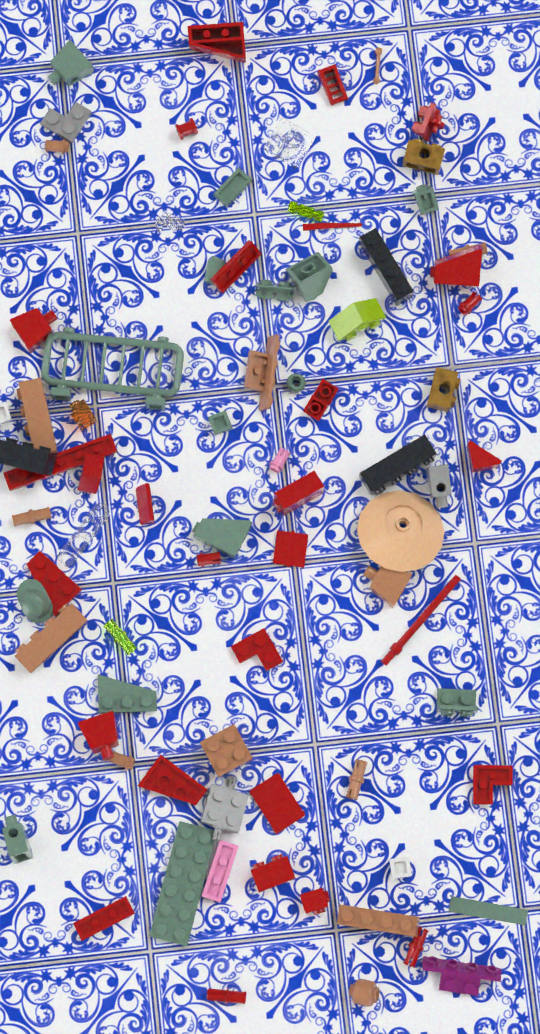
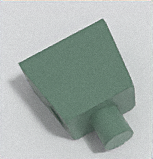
[48,40,94,86]
[2,815,34,864]

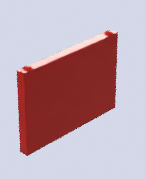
[249,773,305,834]

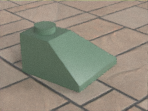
[285,252,333,302]

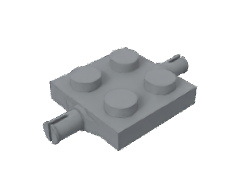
[200,776,249,842]

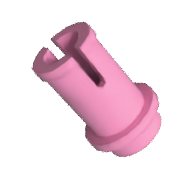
[269,448,290,473]

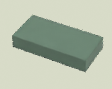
[213,167,252,208]

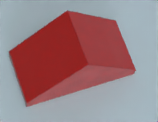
[466,440,502,473]
[77,453,104,494]

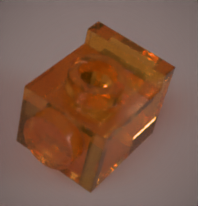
[69,399,97,431]

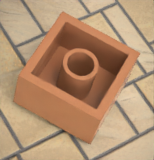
[200,724,253,778]

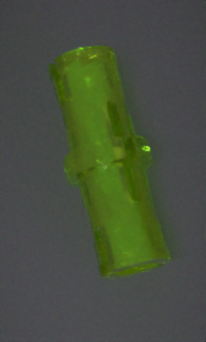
[103,618,137,656]

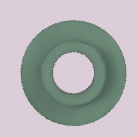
[287,374,306,393]

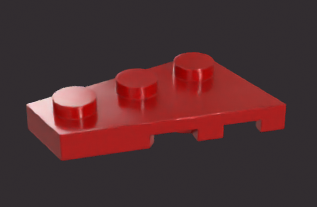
[27,550,82,618]
[138,755,208,805]

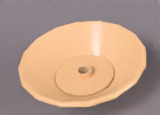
[357,490,444,572]

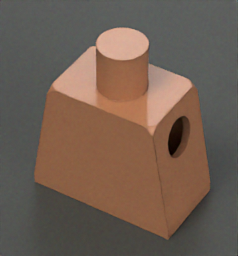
[363,566,412,608]

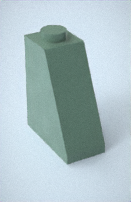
[192,518,252,559]

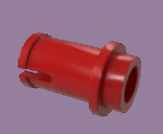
[458,292,482,315]
[196,551,221,568]

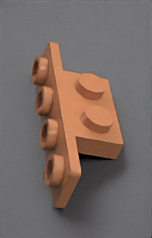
[244,334,280,411]

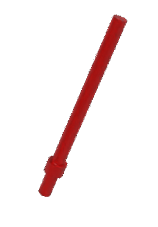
[381,575,461,666]

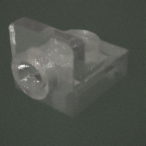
[155,211,185,234]

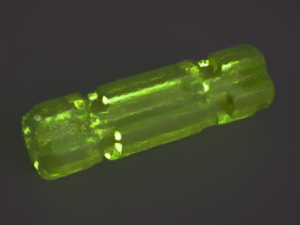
[288,201,324,222]

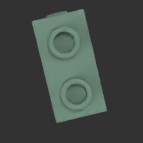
[255,280,294,301]

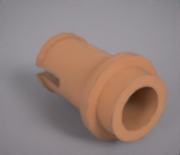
[45,139,69,154]
[109,751,136,770]

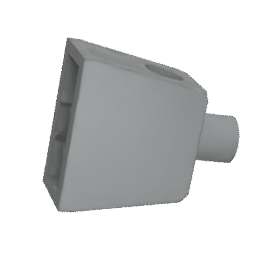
[426,464,452,508]

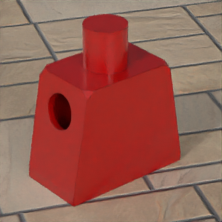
[10,308,58,353]
[78,711,119,761]

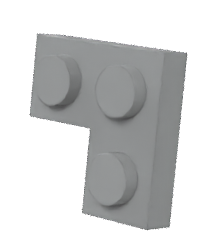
[40,102,92,144]

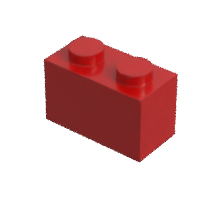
[250,854,295,893]

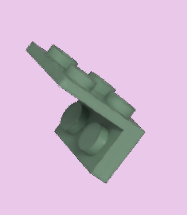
[436,688,478,717]

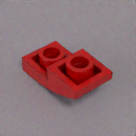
[303,379,340,421]

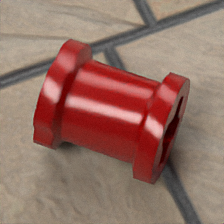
[175,118,198,140]

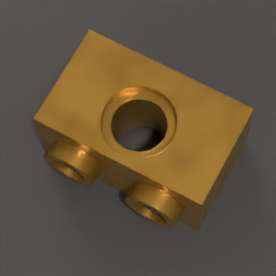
[402,139,445,175]
[426,367,461,412]

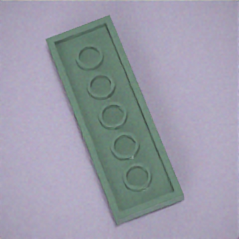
[149,821,215,946]

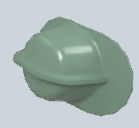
[17,579,53,623]

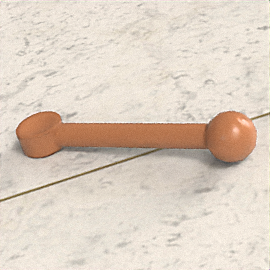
[373,47,382,84]

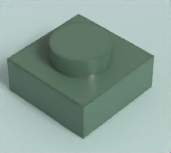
[208,410,233,435]

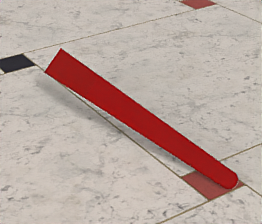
[303,223,362,231]

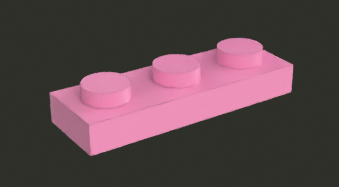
[202,840,239,903]

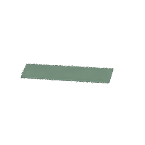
[449,896,528,925]

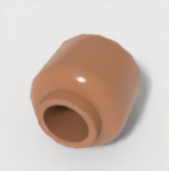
[349,979,380,1007]

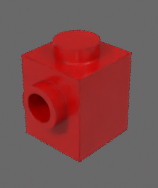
[300,888,331,915]

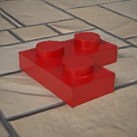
[230,628,283,671]
[473,765,513,805]

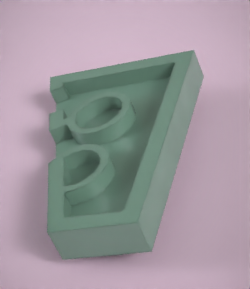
[98,674,157,714]

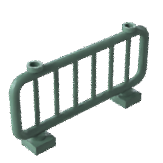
[41,327,184,410]

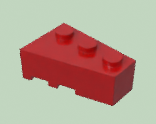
[187,22,246,63]

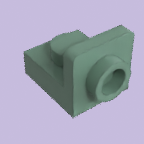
[412,184,439,215]

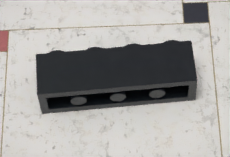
[359,228,414,306]
[359,434,437,496]
[0,436,57,476]

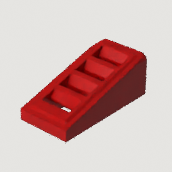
[317,64,348,106]

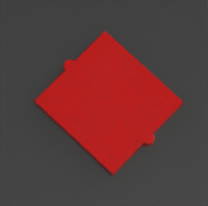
[273,530,309,568]

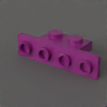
[422,956,501,996]

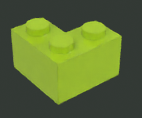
[328,298,386,341]

